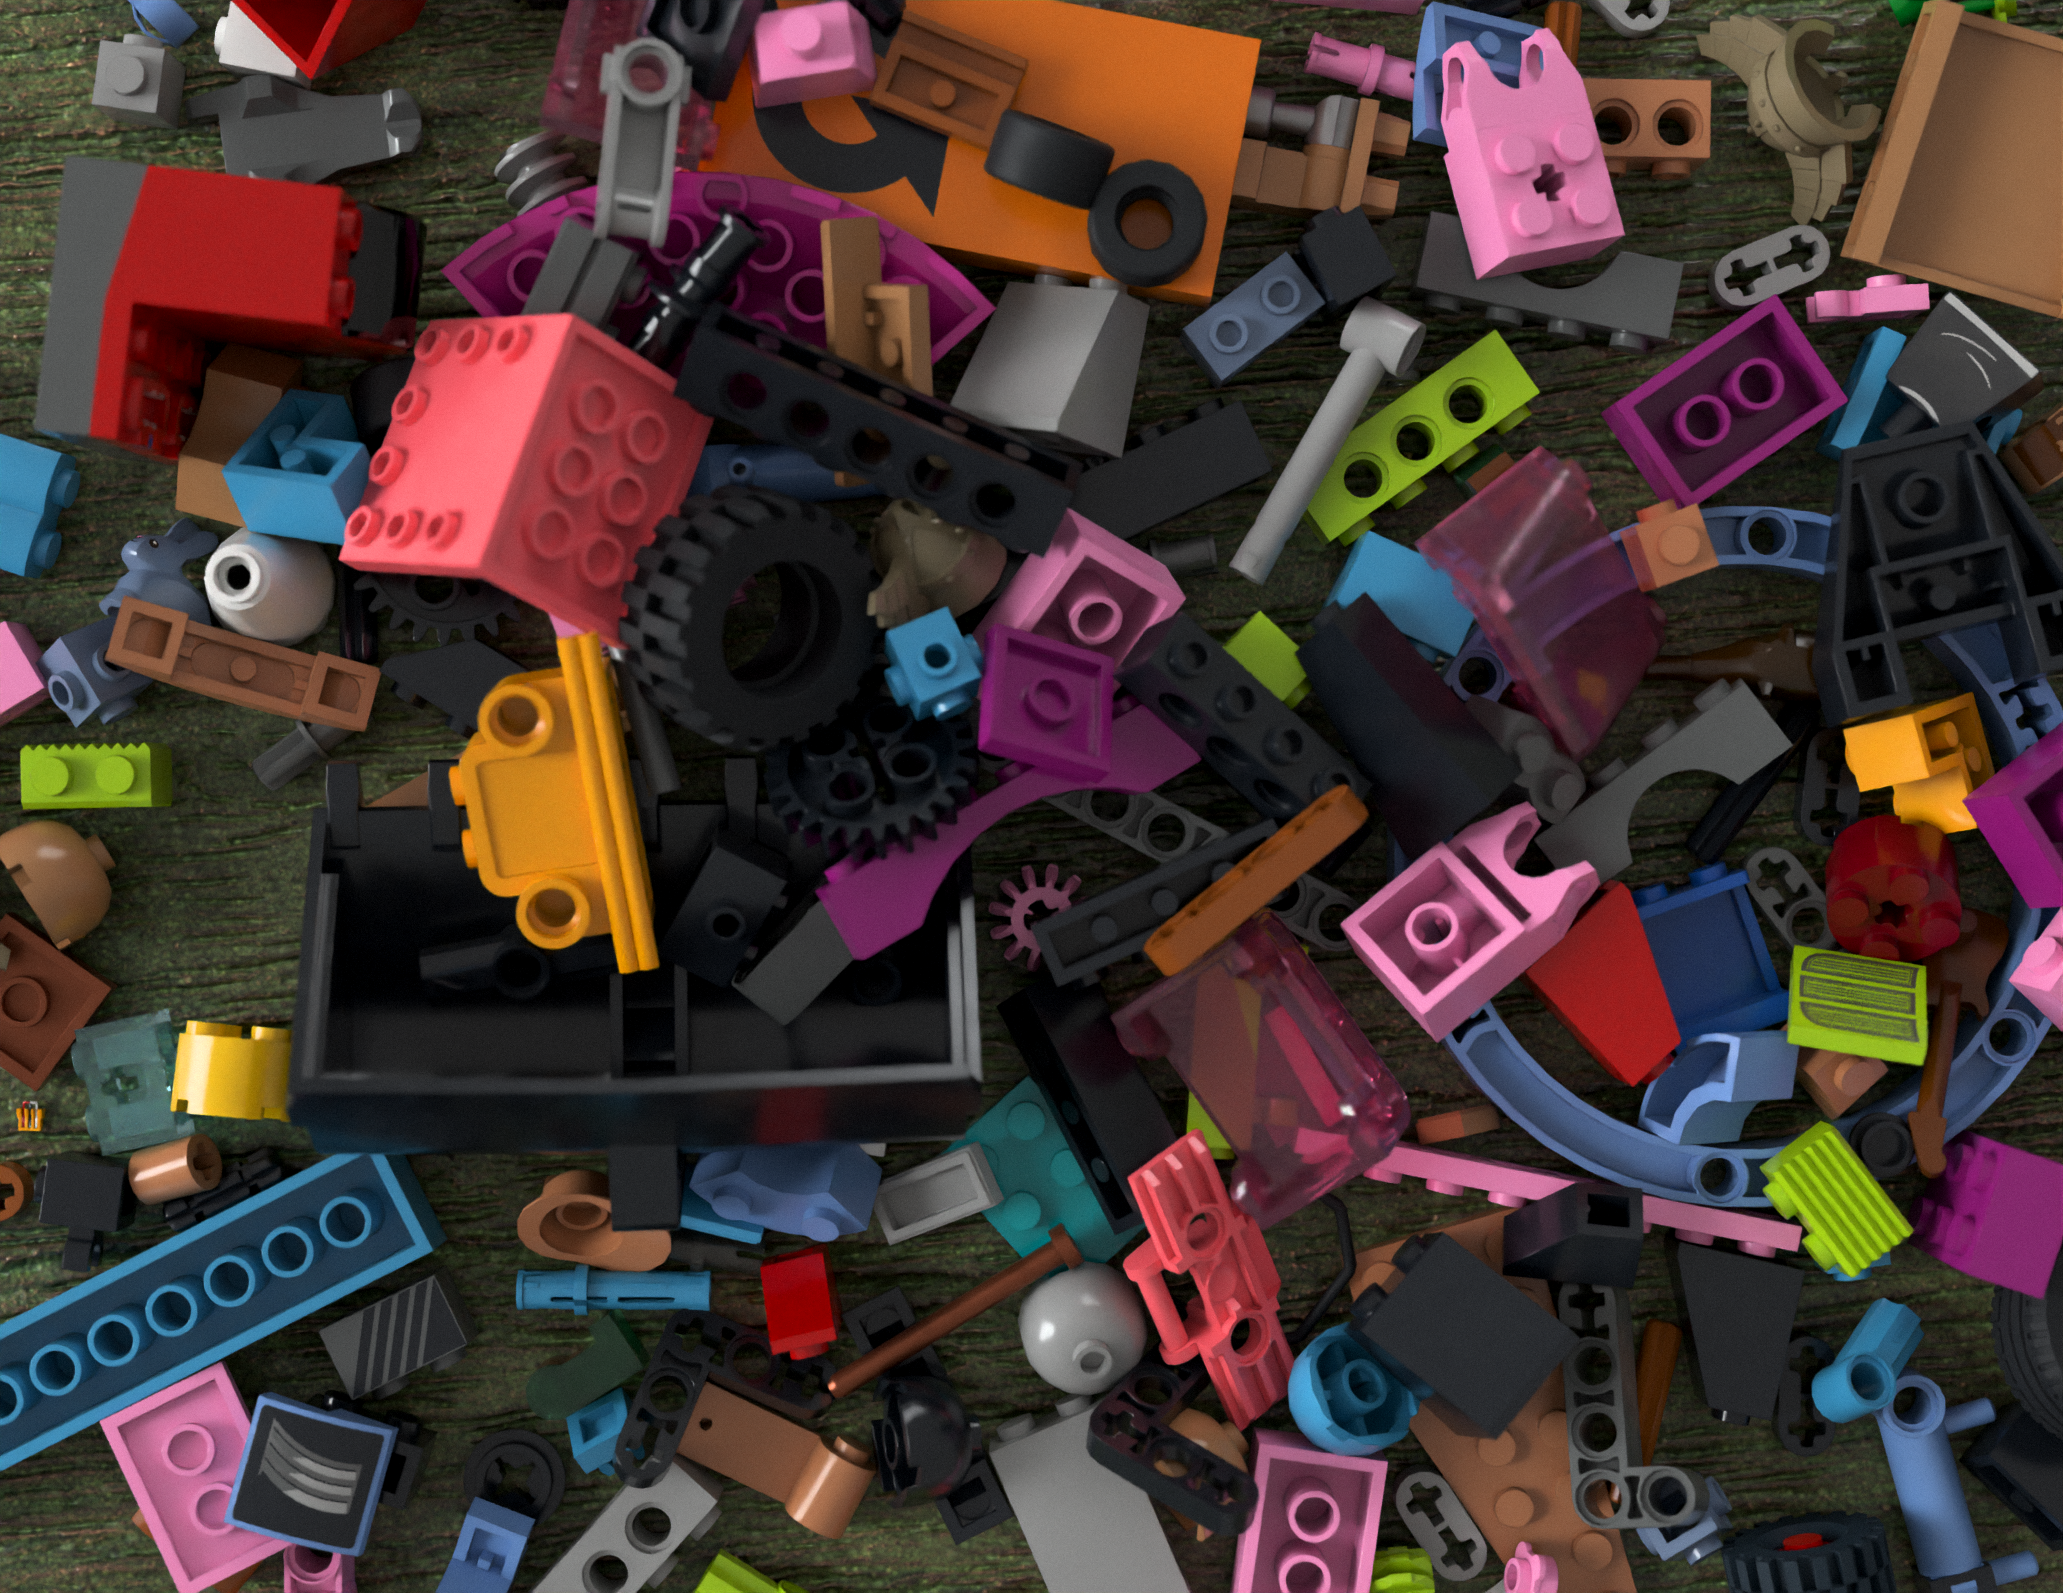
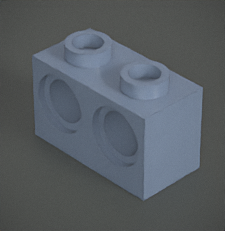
[1179,251,1325,390]

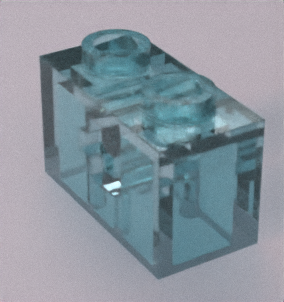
[71,1008,196,1156]

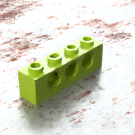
[1302,329,1540,547]

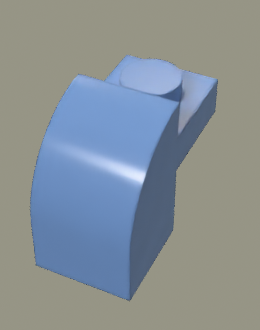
[435,1496,535,1593]

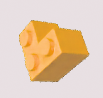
[1843,692,1995,834]

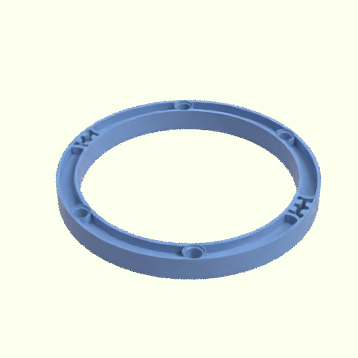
[1387,506,2063,1207]

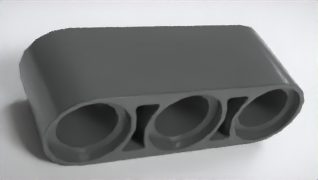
[732,853,867,1026]

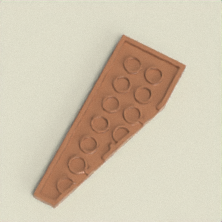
[1339,1206,1637,1593]

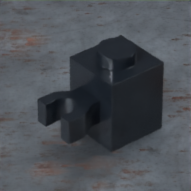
[34,1151,138,1273]

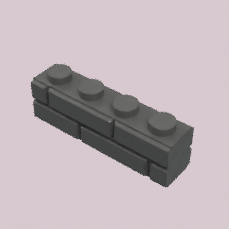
[520,214,649,342]

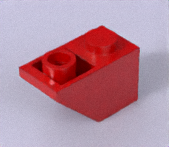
[760,1243,843,1360]

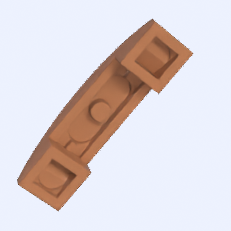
[105,595,381,732]

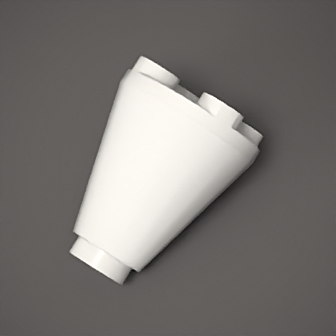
[205,527,336,647]

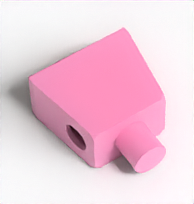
[747,1,878,109]

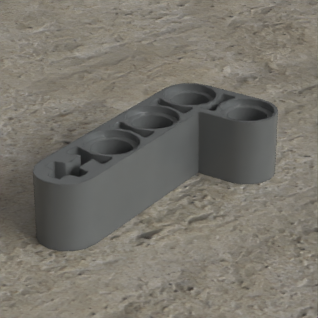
[1558,1282,1710,1529]

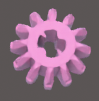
[989,864,1089,972]

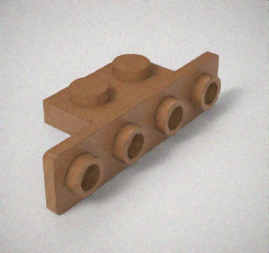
[821,216,933,487]

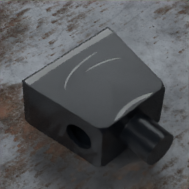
[1877,290,2044,439]

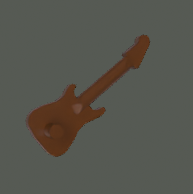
[1907,907,2009,1178]

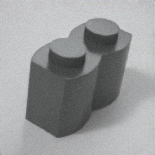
[1464,694,1586,825]

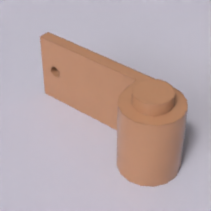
[677,1381,877,1539]

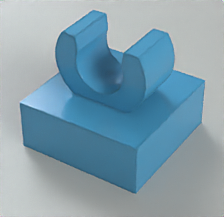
[566,1387,645,1476]

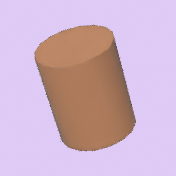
[128,1133,222,1205]

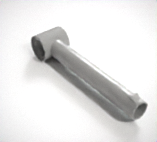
[1229,296,1426,586]

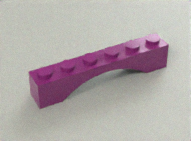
[815,693,1201,960]

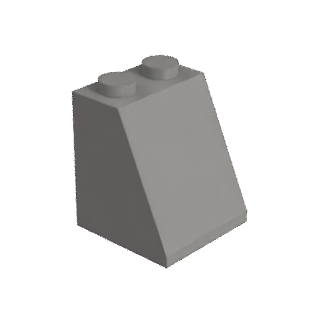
[950,274,1150,458]

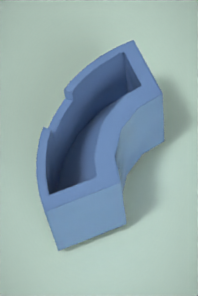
[1637,1030,1799,1146]
[689,1145,883,1242]

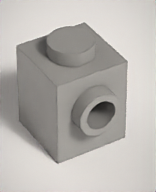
[92,34,186,130]

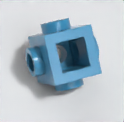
[884,606,983,722]

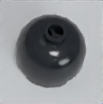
[871,1376,982,1509]

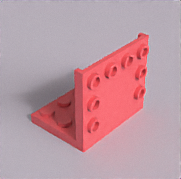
[338,314,714,649]

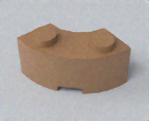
[175,342,309,528]

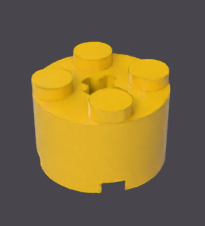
[170,1021,293,1122]

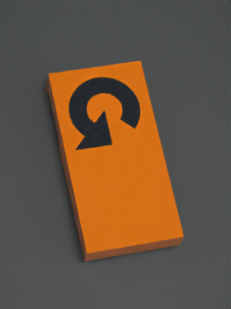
[680,0,1261,308]

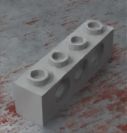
[527,1452,724,1593]

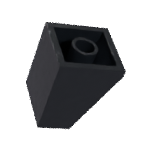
[1344,1232,1580,1440]

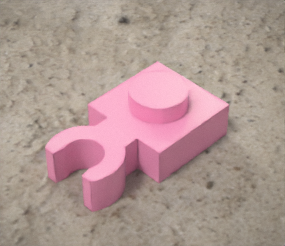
[1805,274,1930,324]

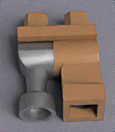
[1229,85,1411,219]

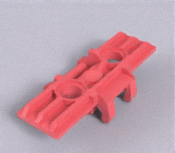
[1123,1128,1295,1432]

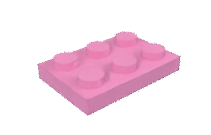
[99,1360,294,1593]

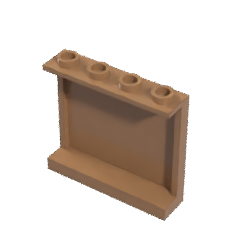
[1840,0,2063,320]

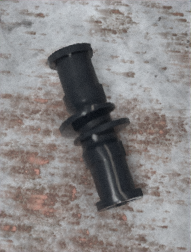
[626,203,772,372]

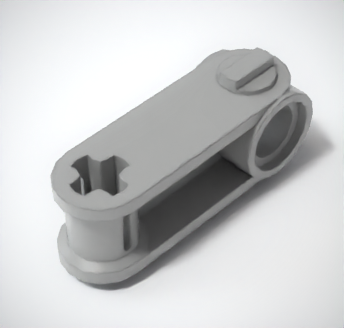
[594,38,692,248]

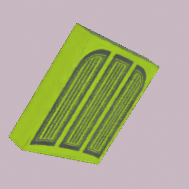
[1787,945,1927,1065]

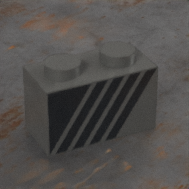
[318,1265,479,1401]

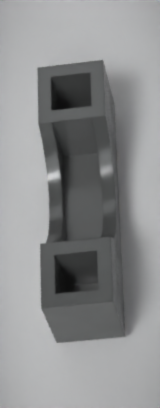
[1408,211,1684,354]
[1533,678,1793,889]

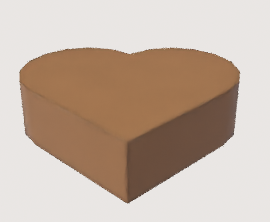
[1415,1103,1502,1145]

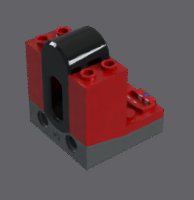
[34,155,428,466]

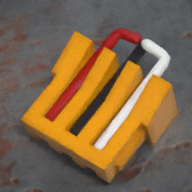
[16,1101,46,1131]

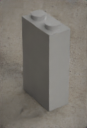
[989,1391,1193,1593]

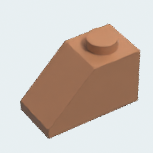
[1780,1023,1889,1121]

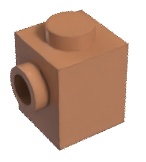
[1619,498,1719,593]

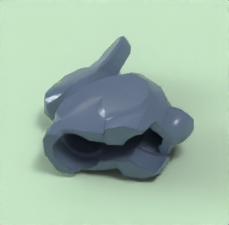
[99,517,218,626]

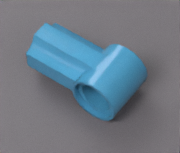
[1812,1298,1925,1423]

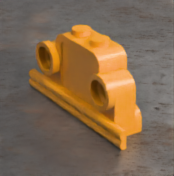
[449,631,660,973]

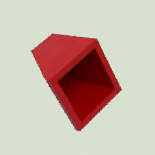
[231,0,427,80]
[1517,880,1682,1087]

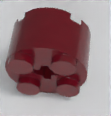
[1825,815,1962,962]

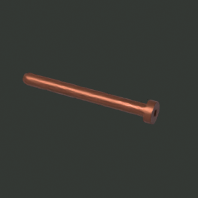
[827,1223,1085,1398]

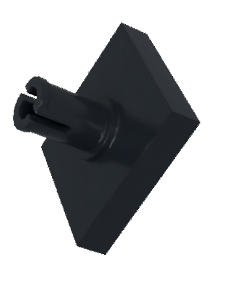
[635,0,778,102]

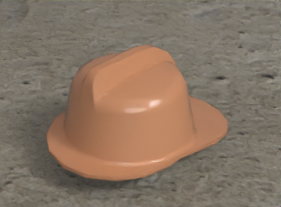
[517,1169,672,1272]

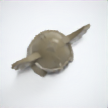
[1696,14,1881,226]
[868,456,1007,631]

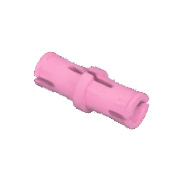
[1303,32,1416,102]

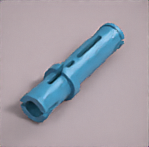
[516,1264,712,1315]

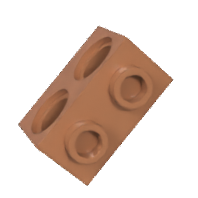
[1582,78,1711,180]

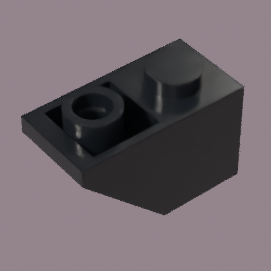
[379,639,533,740]
[1502,1182,1644,1288]

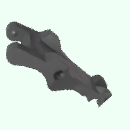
[185,74,424,186]

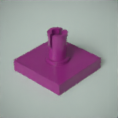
[978,622,1114,783]

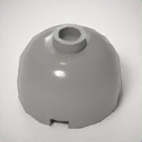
[1018,1261,1148,1395]

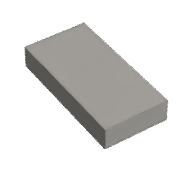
[873,1141,1004,1245]

